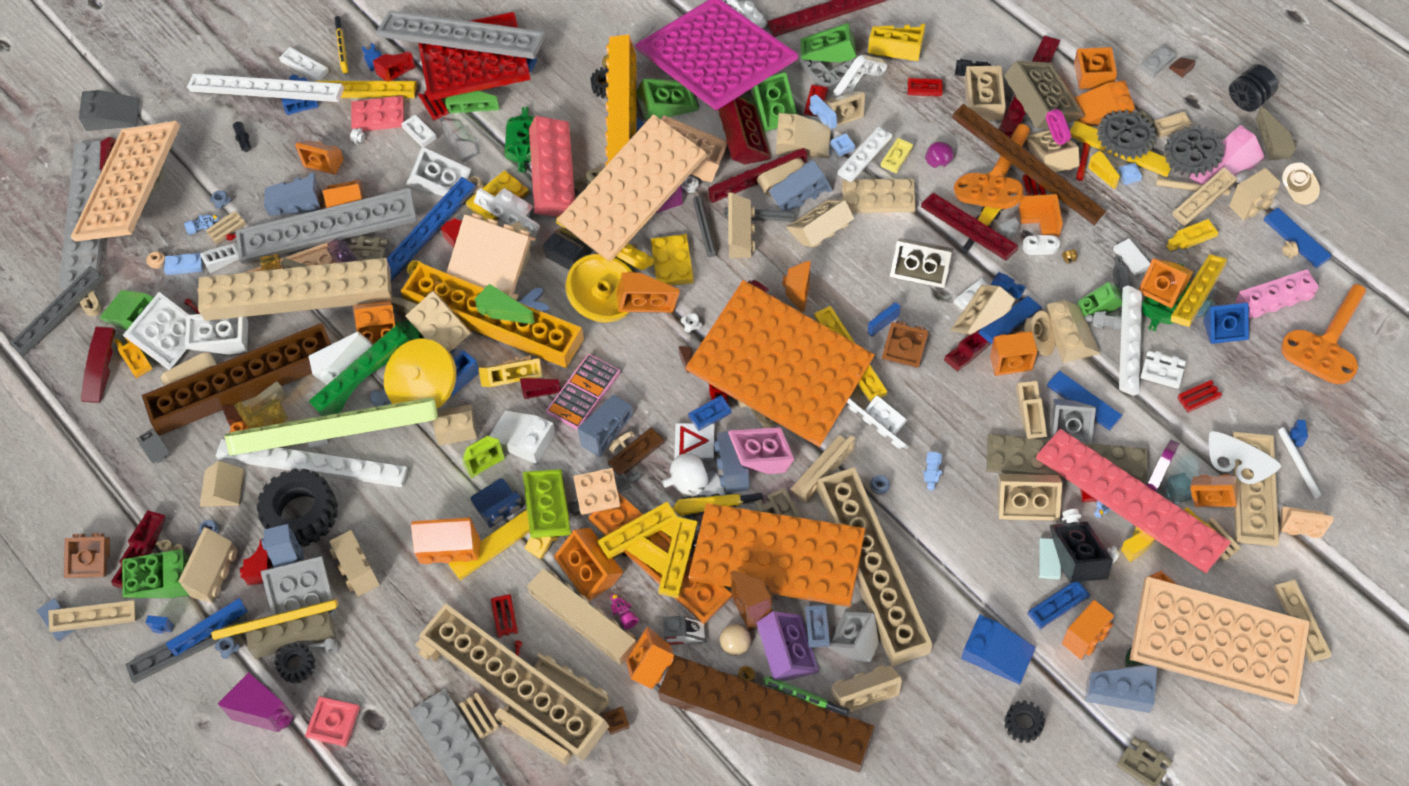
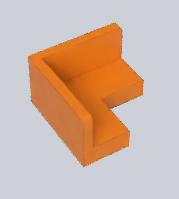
[1018,194,1063,237]

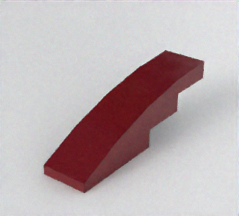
[81,326,116,403]
[944,329,991,372]
[111,510,166,589]

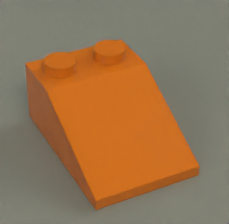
[1074,80,1135,127]
[616,271,680,313]

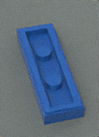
[1027,582,1090,630]

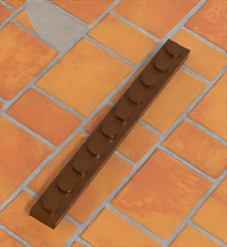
[951,103,1106,226]

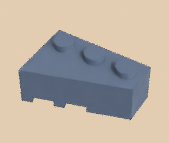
[769,160,833,211]
[264,173,322,216]
[577,395,633,457]
[714,431,749,493]
[261,524,304,567]
[1085,665,1157,713]

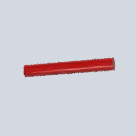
[1076,143,1090,181]

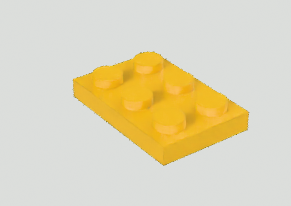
[466,170,529,221]
[651,234,694,286]

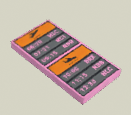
[546,354,620,430]

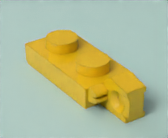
[1166,219,1219,251]

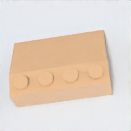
[661,115,727,183]

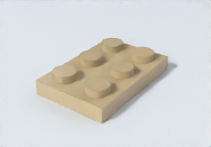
[406,291,472,352]

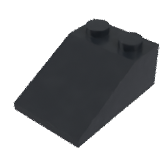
[543,227,593,270]
[1050,521,1113,583]

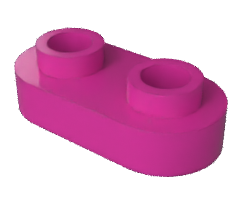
[1046,109,1071,145]

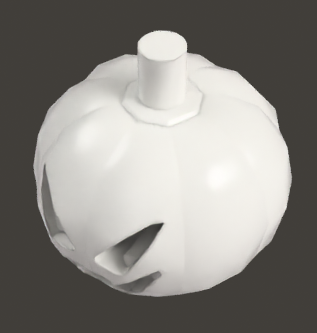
[662,453,708,497]

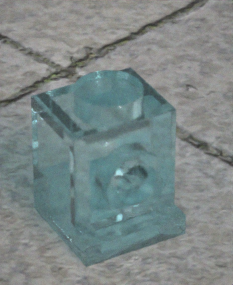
[1165,473,1191,504]

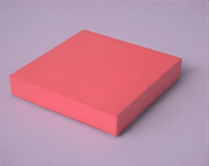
[305,696,360,747]

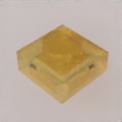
[260,254,281,271]

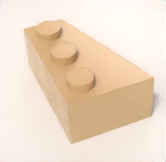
[329,530,380,597]

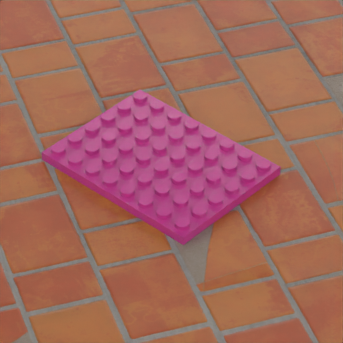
[635,0,798,110]

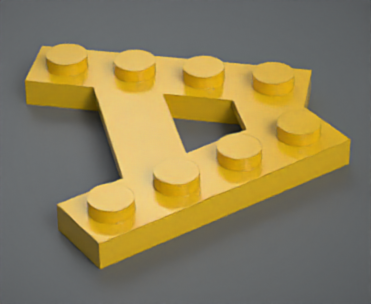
[598,502,697,598]

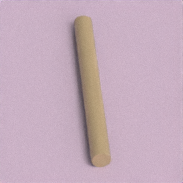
[1156,178,1230,196]

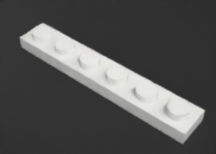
[1119,285,1142,396]

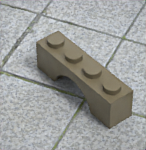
[246,611,336,659]

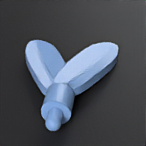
[518,288,549,312]

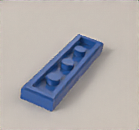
[1264,208,1332,268]
[979,296,1042,344]
[1047,371,1122,431]
[166,598,248,656]

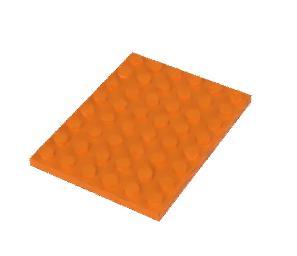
[685,280,875,447]

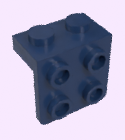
[470,478,523,528]

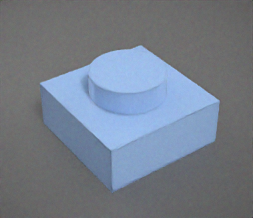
[831,134,855,157]
[1117,163,1142,185]

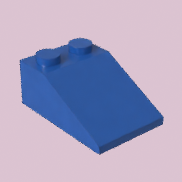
[961,614,1036,685]

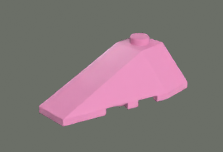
[1190,125,1265,185]

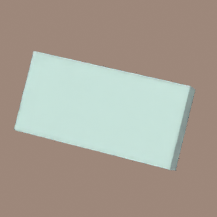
[1039,538,1061,580]

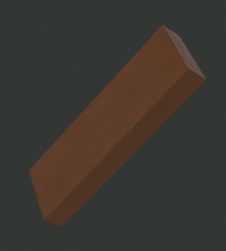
[607,427,665,476]

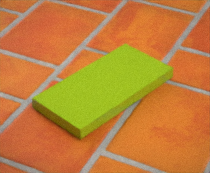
[522,469,571,538]

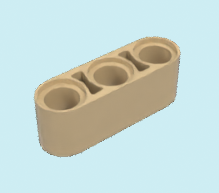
[757,158,805,196]
[161,352,217,386]

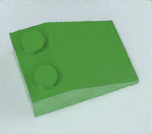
[800,23,856,63]
[752,73,797,132]
[637,78,698,119]

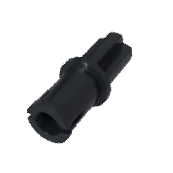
[232,121,251,153]

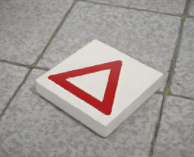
[674,423,714,461]

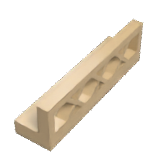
[790,435,855,504]

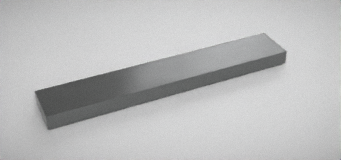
[9,266,104,356]
[125,614,247,684]

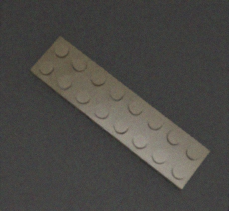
[986,434,1147,486]

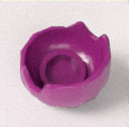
[925,142,954,168]

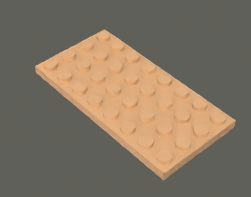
[557,114,707,262]
[71,121,181,241]
[1130,577,1309,705]

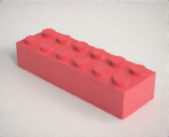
[529,116,575,217]

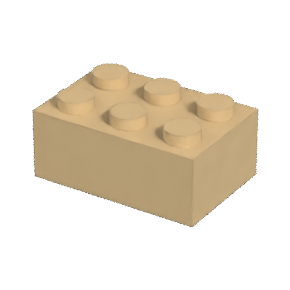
[964,66,1006,121]

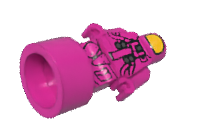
[610,594,639,629]

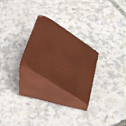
[1169,57,1196,78]
[678,346,693,373]
[222,404,249,426]

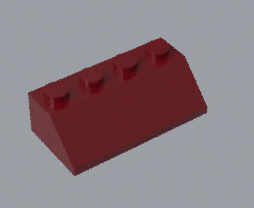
[718,97,771,165]

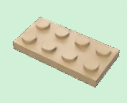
[842,179,915,213]

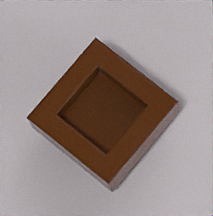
[602,706,630,735]

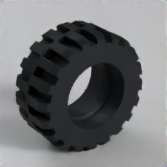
[257,469,338,547]

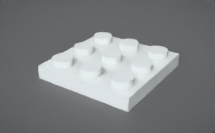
[123,292,189,370]

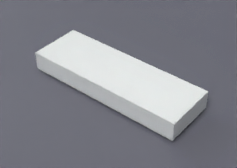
[279,47,329,81]

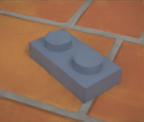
[805,605,830,648]

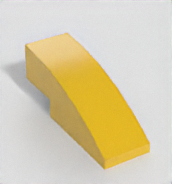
[1121,527,1157,562]

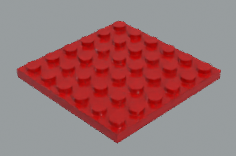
[418,12,531,101]

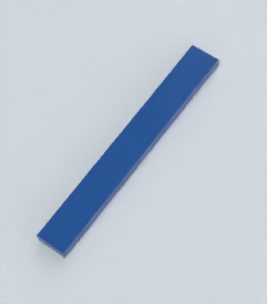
[387,177,476,282]

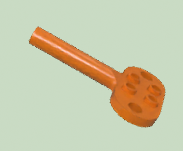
[953,124,1030,209]
[1281,284,1366,384]

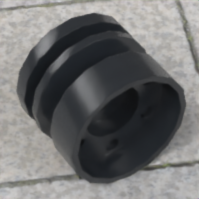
[1229,64,1278,112]

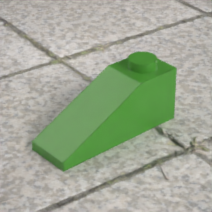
[445,91,500,113]
[475,283,535,324]

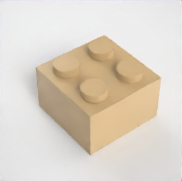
[1229,168,1281,221]

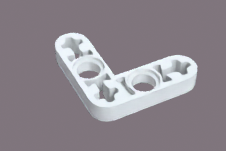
[833,55,888,97]

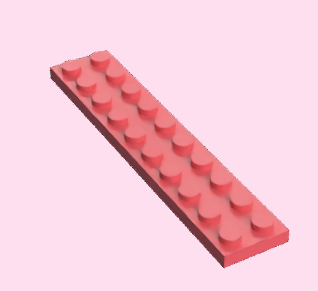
[1036,428,1231,574]

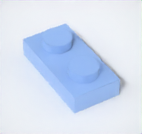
[810,94,837,130]
[164,253,203,275]

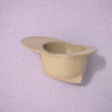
[1282,163,1320,205]
[1024,311,1055,356]

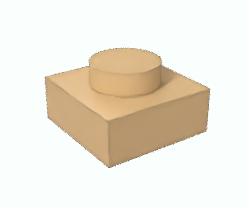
[415,638,440,662]

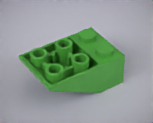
[99,290,154,331]
[122,549,189,599]

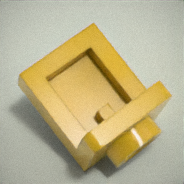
[525,536,559,559]

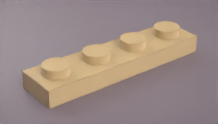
[1172,167,1237,227]
[1274,580,1332,663]
[48,600,136,632]

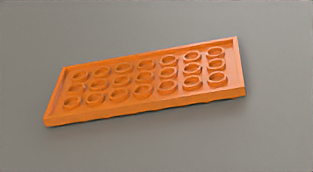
[688,503,865,607]

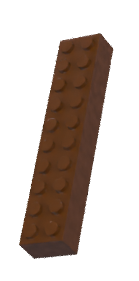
[141,323,332,436]
[658,655,874,773]

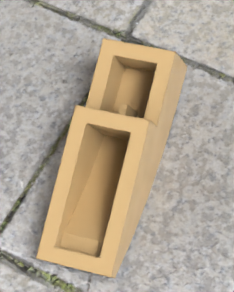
[1015,381,1047,439]

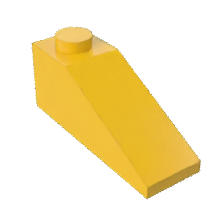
[478,358,542,387]

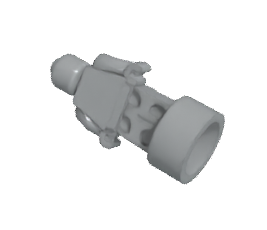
[1085,311,1122,330]

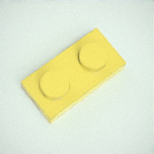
[881,138,913,174]

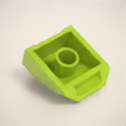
[462,436,505,479]

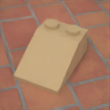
[776,113,831,158]
[1025,129,1079,173]
[950,284,1015,335]

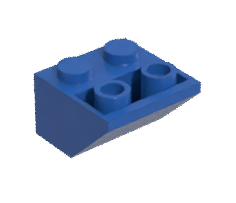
[450,349,479,396]

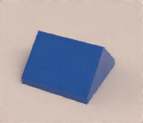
[1203,302,1249,344]

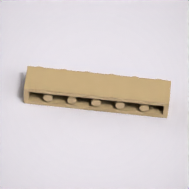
[527,568,636,666]

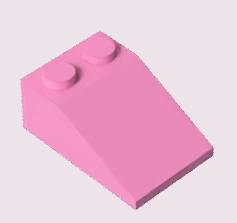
[728,428,794,474]

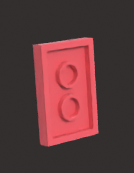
[351,96,404,132]

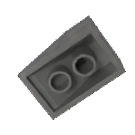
[79,90,140,131]

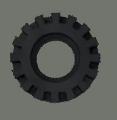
[590,66,609,99]
[274,642,315,684]
[1004,700,1045,743]

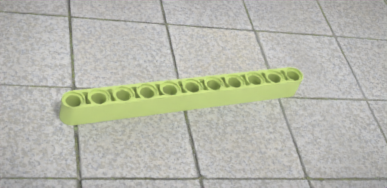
[224,398,438,455]

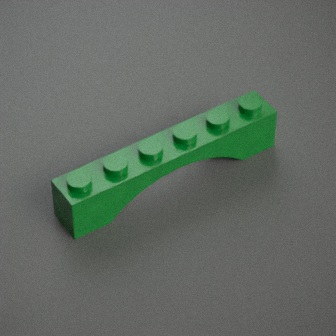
[309,326,409,416]

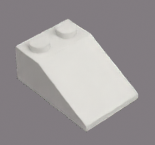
[406,147,471,196]
[185,314,249,355]
[309,332,374,385]
[490,411,556,465]

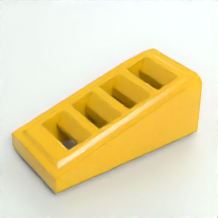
[1088,150,1120,189]

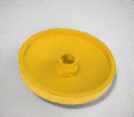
[565,254,632,323]
[384,339,456,409]

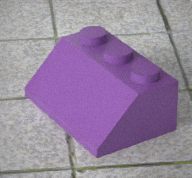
[756,611,819,681]

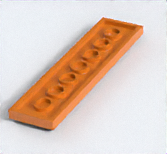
[588,491,732,624]

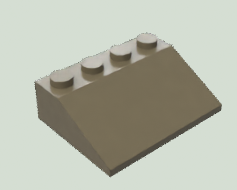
[1004,61,1085,129]

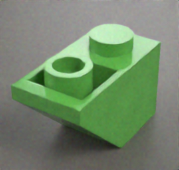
[1078,282,1122,317]

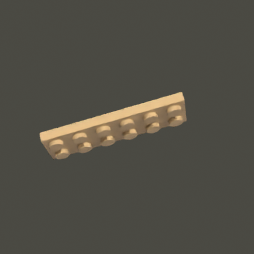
[1231,432,1279,546]

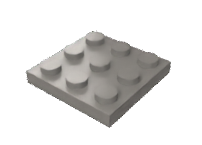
[261,555,337,617]

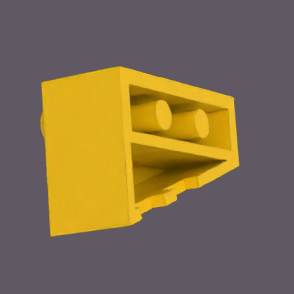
[868,24,926,61]

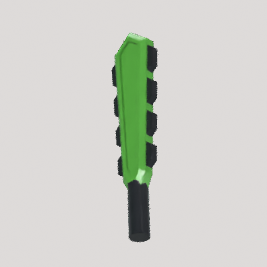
[763,676,850,717]

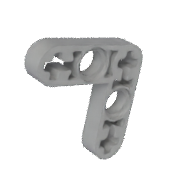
[800,56,856,91]

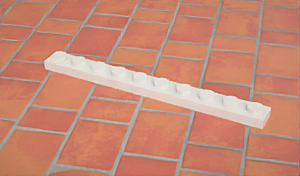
[187,74,344,102]
[216,439,408,487]

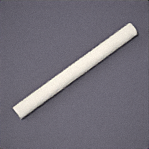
[1278,427,1322,499]

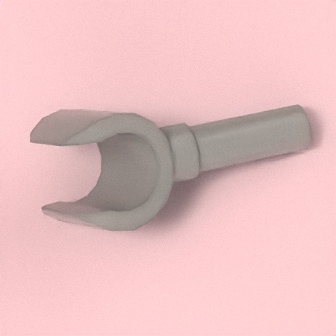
[308,638,338,653]

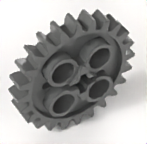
[1097,110,1156,160]
[1164,125,1225,177]

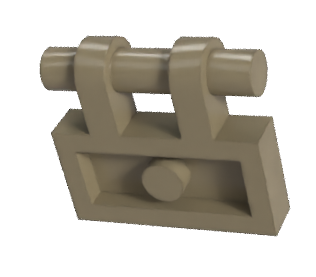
[346,236,389,262]
[754,487,802,518]
[1116,736,1173,786]

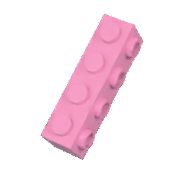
[1235,269,1319,319]

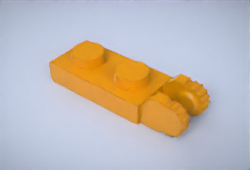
[114,337,153,379]

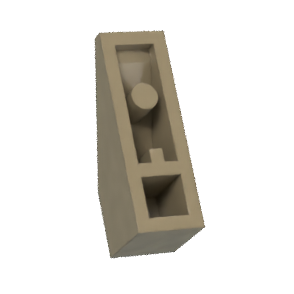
[1256,107,1296,160]

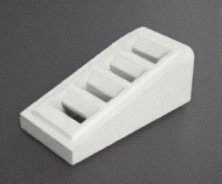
[200,243,239,273]

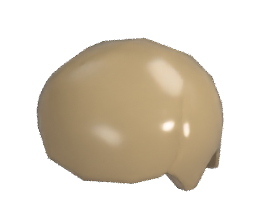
[719,624,751,656]

